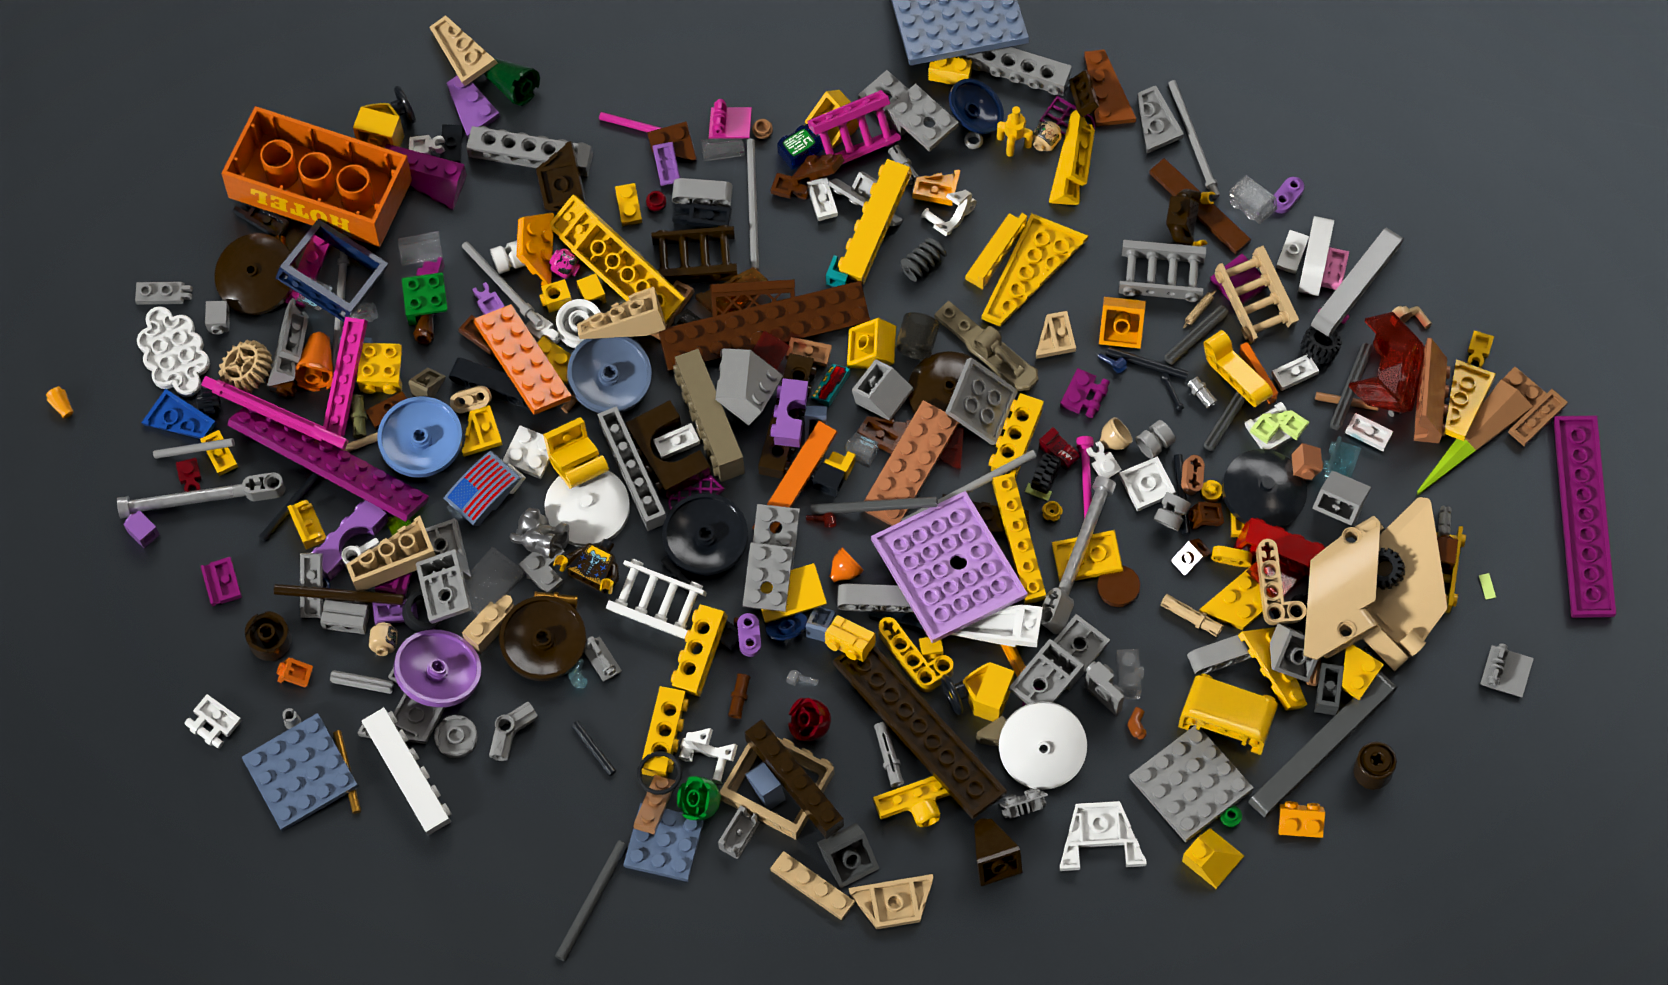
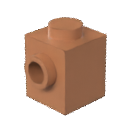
[1291,443,1323,480]

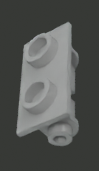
[584,636,622,682]

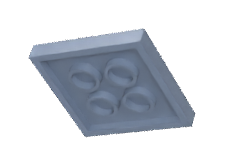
[623,803,704,882]

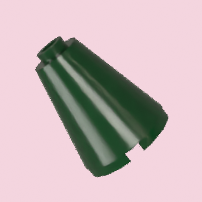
[484,58,540,106]

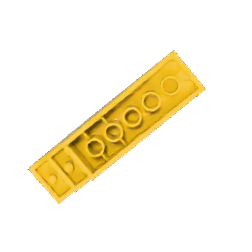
[550,194,686,324]

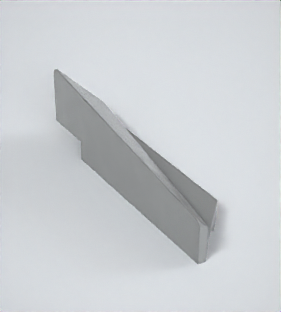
[267,298,309,386]

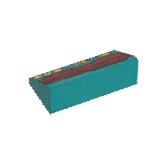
[811,364,850,408]

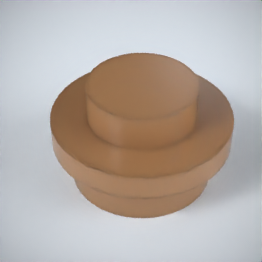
[752,119,773,139]

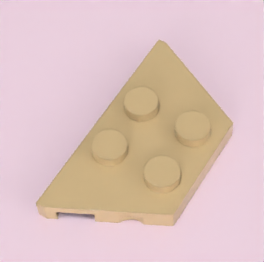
[849,874,933,929]

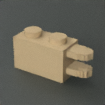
[462,595,514,654]

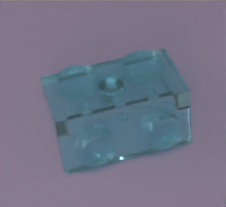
[1322,436,1361,481]

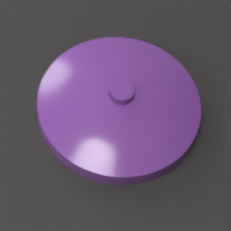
[394,630,481,707]

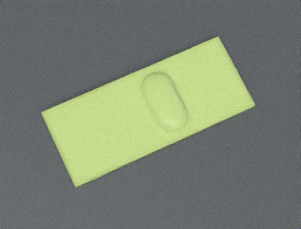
[1025,483,1052,501]
[1479,573,1496,600]

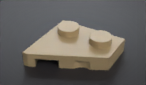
[1036,311,1076,359]

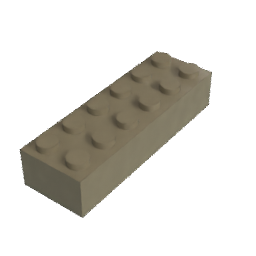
[673,349,745,482]

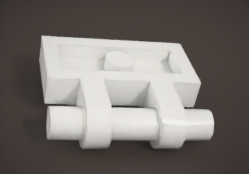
[185,694,242,749]

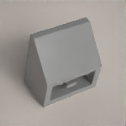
[852,359,914,421]
[1312,470,1372,526]

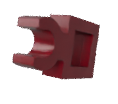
[176,457,202,492]

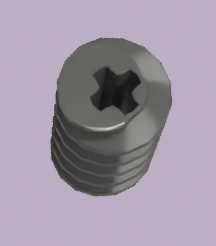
[900,237,947,282]

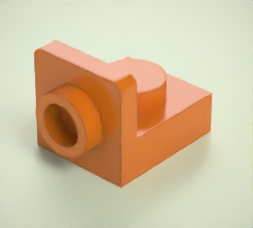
[276,657,313,688]

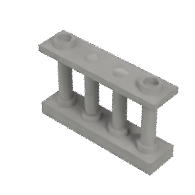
[1119,240,1206,302]

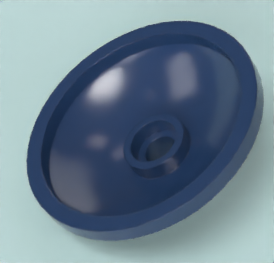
[949,79,1004,134]

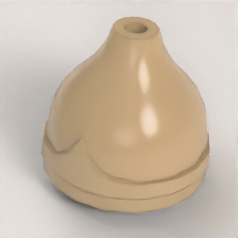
[1099,417,1133,450]

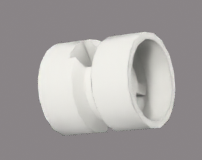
[490,240,526,274]

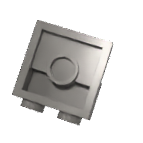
[1084,661,1124,716]

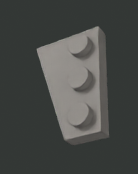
[1137,85,1184,153]

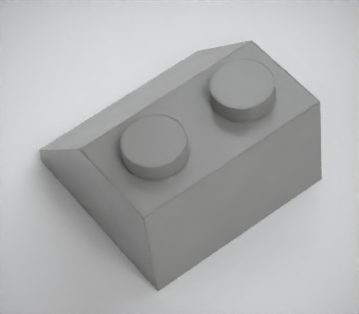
[1270,623,1318,682]

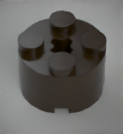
[245,611,292,661]

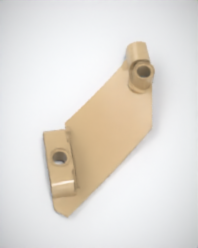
[1303,516,1384,660]

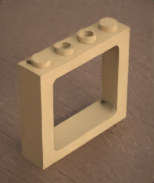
[720,732,835,840]

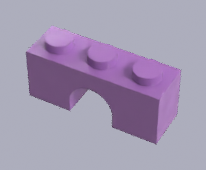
[771,378,808,448]

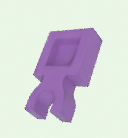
[472,282,505,314]

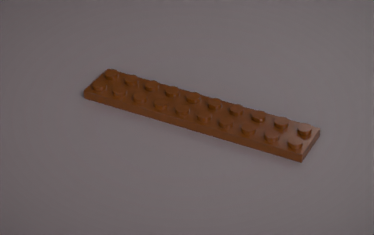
[659,281,870,371]

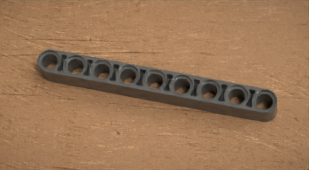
[1248,672,1397,818]

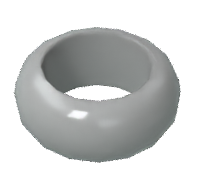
[964,132,983,149]

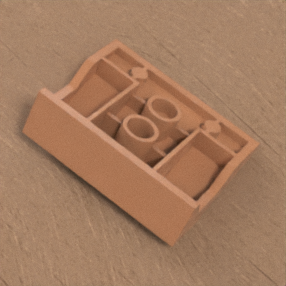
[1414,338,1450,443]

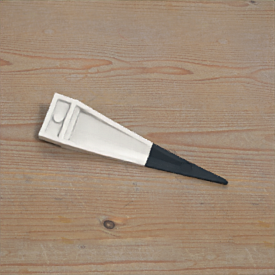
[869,605,1043,647]

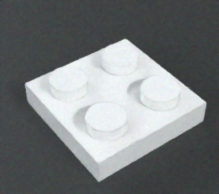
[503,426,550,479]
[1119,456,1176,512]

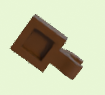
[771,173,809,200]

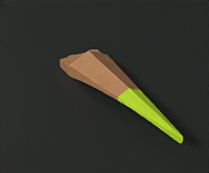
[1417,367,1547,495]

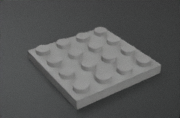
[1129,725,1254,843]

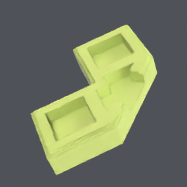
[1250,410,1309,444]

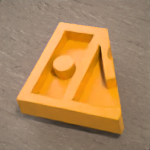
[912,170,960,206]

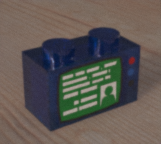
[777,124,824,170]

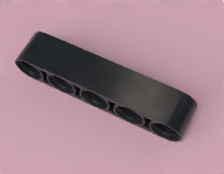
[449,358,530,409]

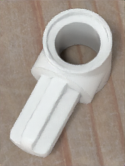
[342,538,380,569]

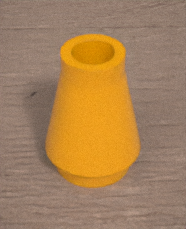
[46,386,74,419]

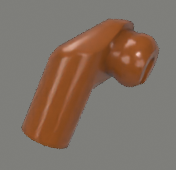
[1127,707,1147,740]

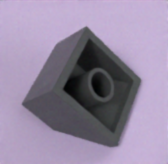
[817,823,879,889]

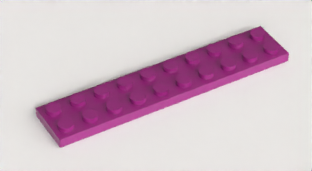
[228,407,429,522]
[1553,416,1616,618]

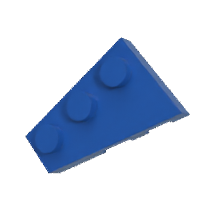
[141,389,217,439]

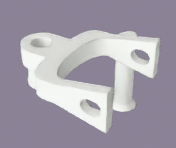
[921,190,977,236]
[679,728,738,784]

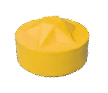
[1201,480,1222,502]

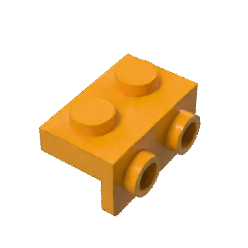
[1278,801,1325,838]

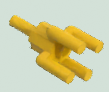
[997,106,1033,157]

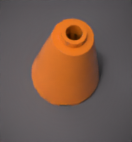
[293,332,334,391]

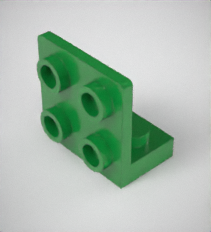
[402,273,448,326]

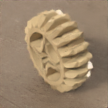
[218,340,273,393]

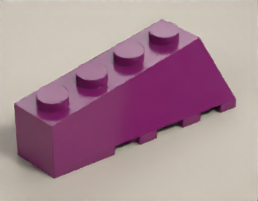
[385,144,467,210]

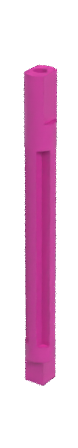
[201,376,349,450]

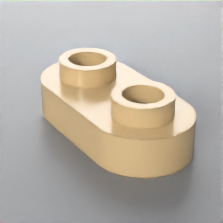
[450,386,492,413]

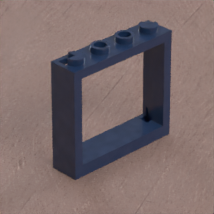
[276,219,388,322]

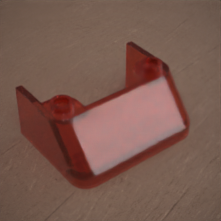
[1348,312,1425,413]

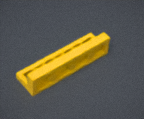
[965,213,1027,289]

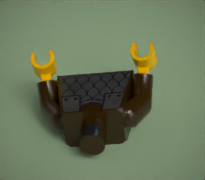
[1166,189,1215,246]

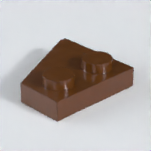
[790,154,844,186]

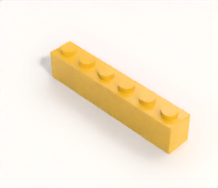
[838,159,912,284]

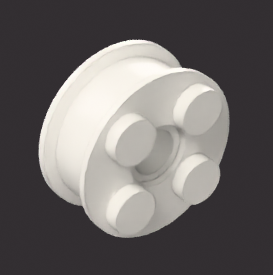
[556,299,601,348]

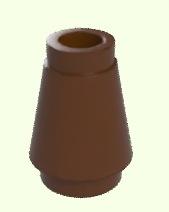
[413,314,434,344]

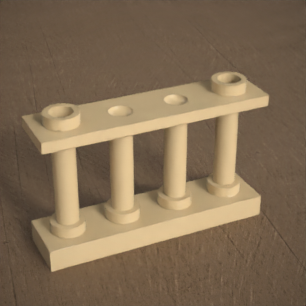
[1215,245,1299,344]

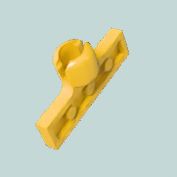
[873,776,950,827]

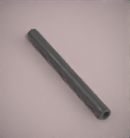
[811,497,938,515]
[555,840,628,961]

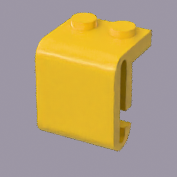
[543,417,609,489]

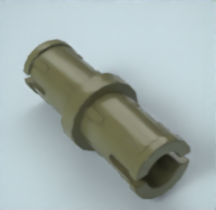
[350,395,367,439]

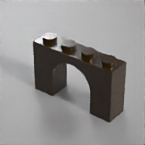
[625,400,711,498]

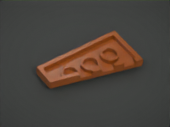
[1084,49,1136,127]

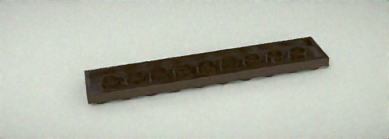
[833,646,1007,819]

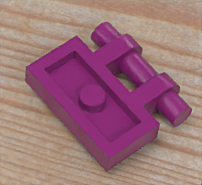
[1060,368,1110,418]

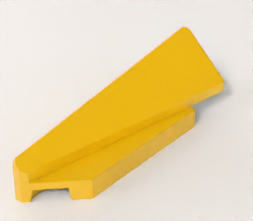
[1049,110,1095,205]

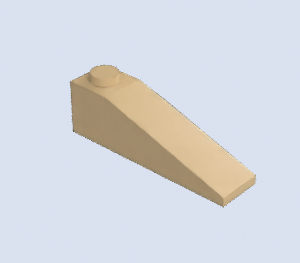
[577,287,666,339]

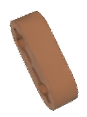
[1181,455,1205,495]

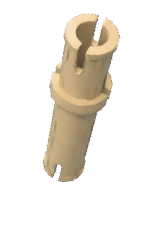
[1160,594,1224,637]

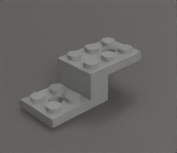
[858,70,959,152]
[743,504,800,612]
[416,518,472,624]
[1009,614,1110,704]

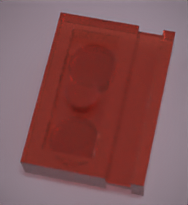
[752,331,790,370]

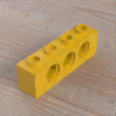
[988,393,1044,480]
[671,604,728,697]
[642,686,689,778]

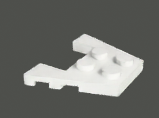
[1060,801,1147,871]

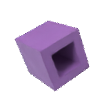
[123,510,160,548]

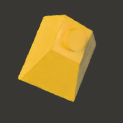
[1182,828,1244,889]

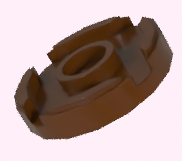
[1097,565,1140,607]

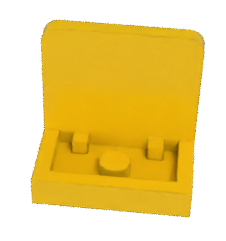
[357,343,402,394]

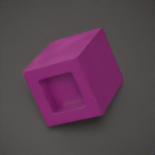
[416,257,445,276]

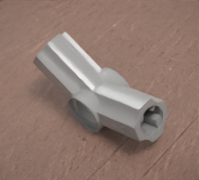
[489,702,538,761]

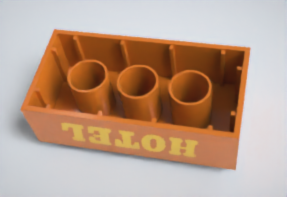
[221,106,412,248]

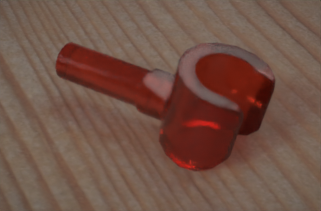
[806,512,836,528]

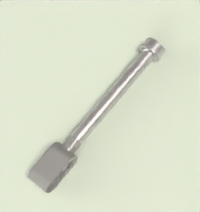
[117,472,286,519]
[1041,476,1116,634]

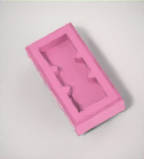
[1321,247,1349,290]

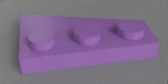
[447,75,500,139]

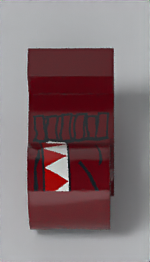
[1039,427,1080,469]

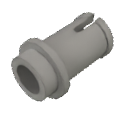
[282,708,301,729]

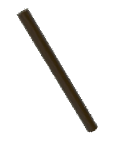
[274,584,404,605]

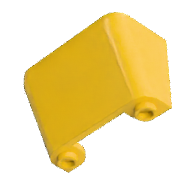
[1178,674,1278,755]

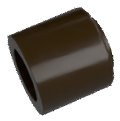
[1353,742,1397,790]

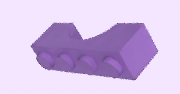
[311,500,389,581]

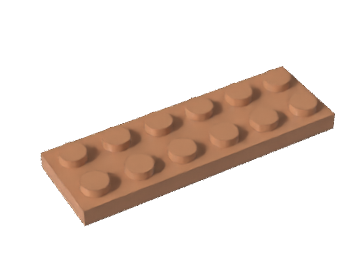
[864,400,959,526]

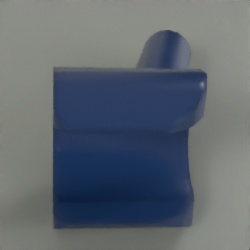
[1098,353,1127,373]

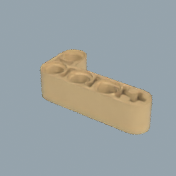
[1256,539,1307,625]

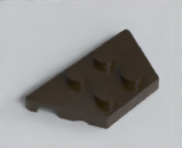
[536,141,587,212]

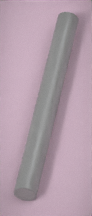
[153,438,235,459]

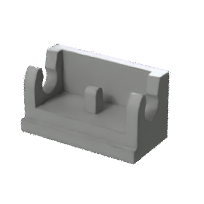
[718,805,760,859]

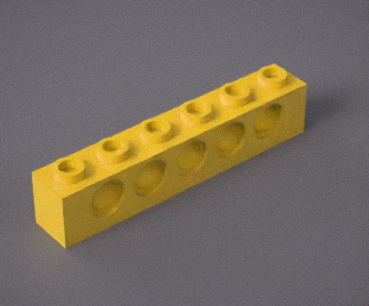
[992,473,1046,605]

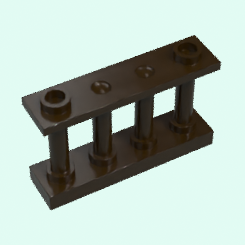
[651,225,738,285]

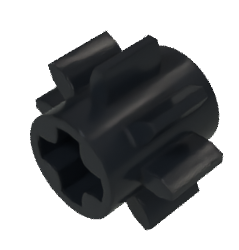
[197,389,221,415]

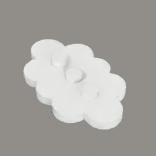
[137,306,210,398]

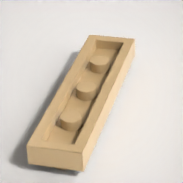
[770,851,855,921]

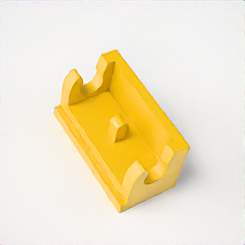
[287,500,326,550]

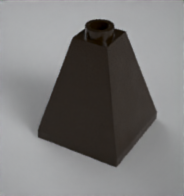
[974,818,1023,886]

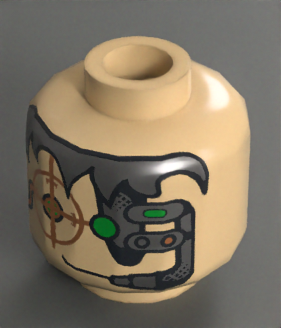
[1033,121,1062,152]
[369,622,398,656]

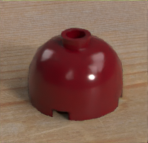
[788,698,831,742]

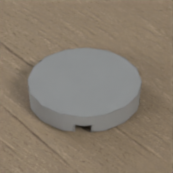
[434,715,478,758]

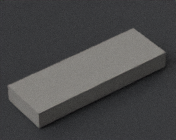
[300,553,323,618]

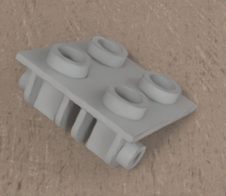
[1480,644,1534,698]
[999,788,1048,819]

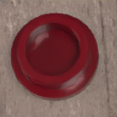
[646,191,667,211]

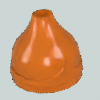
[829,547,864,583]

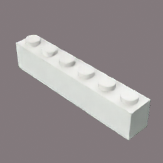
[362,708,452,835]

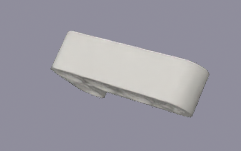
[1298,216,1334,296]

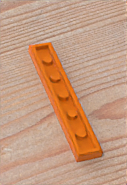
[752,421,838,534]

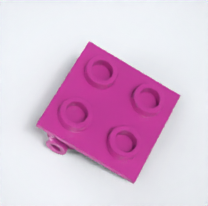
[709,99,752,139]

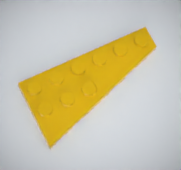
[982,213,1088,327]

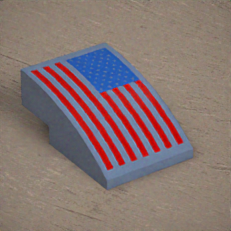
[443,451,521,526]

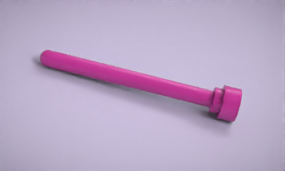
[1076,436,1094,519]

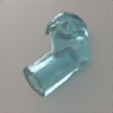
[568,659,588,689]

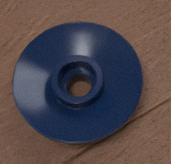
[766,613,808,640]

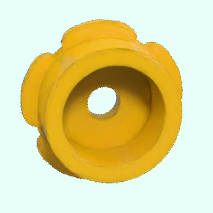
[1042,501,1063,521]

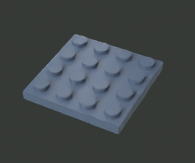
[242,713,359,831]

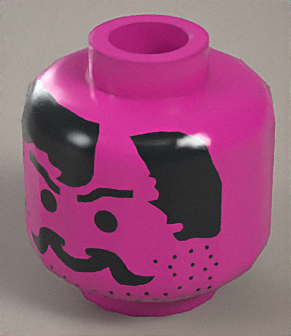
[549,248,581,279]

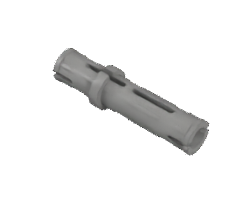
[874,722,904,787]

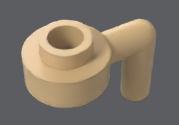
[1390,306,1432,329]

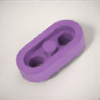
[1271,177,1304,214]
[737,613,761,657]

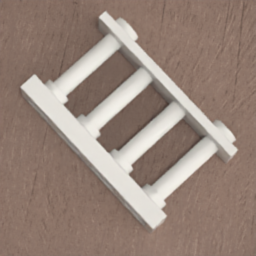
[606,559,707,639]

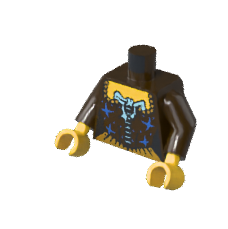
[553,539,619,594]

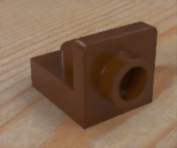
[1188,502,1224,529]

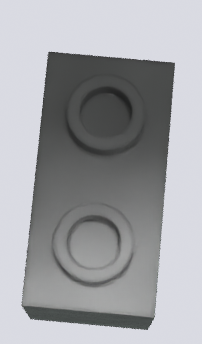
[1314,663,1344,715]

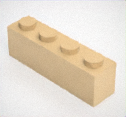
[346,516,436,591]

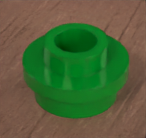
[1220,805,1242,827]

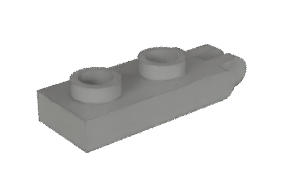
[135,282,193,305]

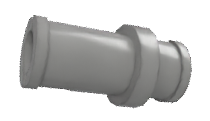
[1187,376,1218,409]

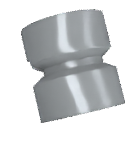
[1135,420,1176,459]
[1154,492,1191,531]

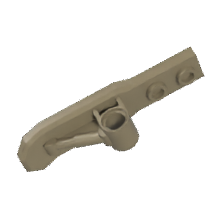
[934,300,1038,391]

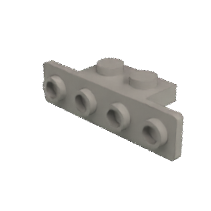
[828,171,903,226]

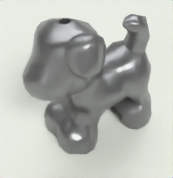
[509,508,569,559]

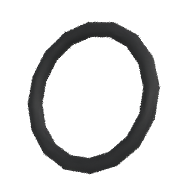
[637,752,682,795]

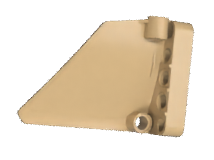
[1362,497,1447,671]

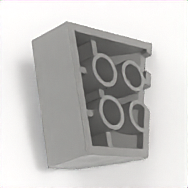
[715,349,783,426]

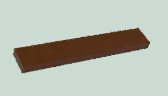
[1149,158,1251,255]

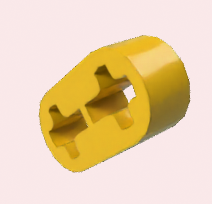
[1211,546,1253,567]

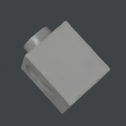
[205,301,230,334]

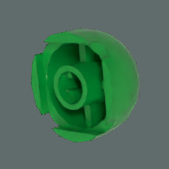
[677,776,721,820]

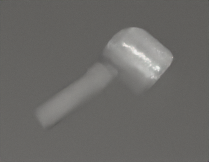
[786,670,818,686]

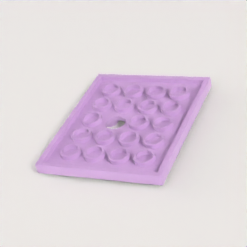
[871,491,1028,644]

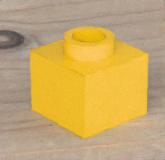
[919,637,943,663]

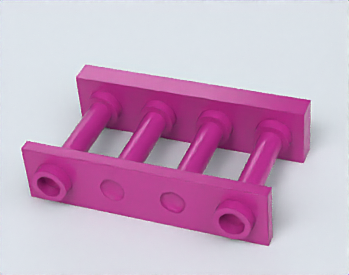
[807,90,901,164]

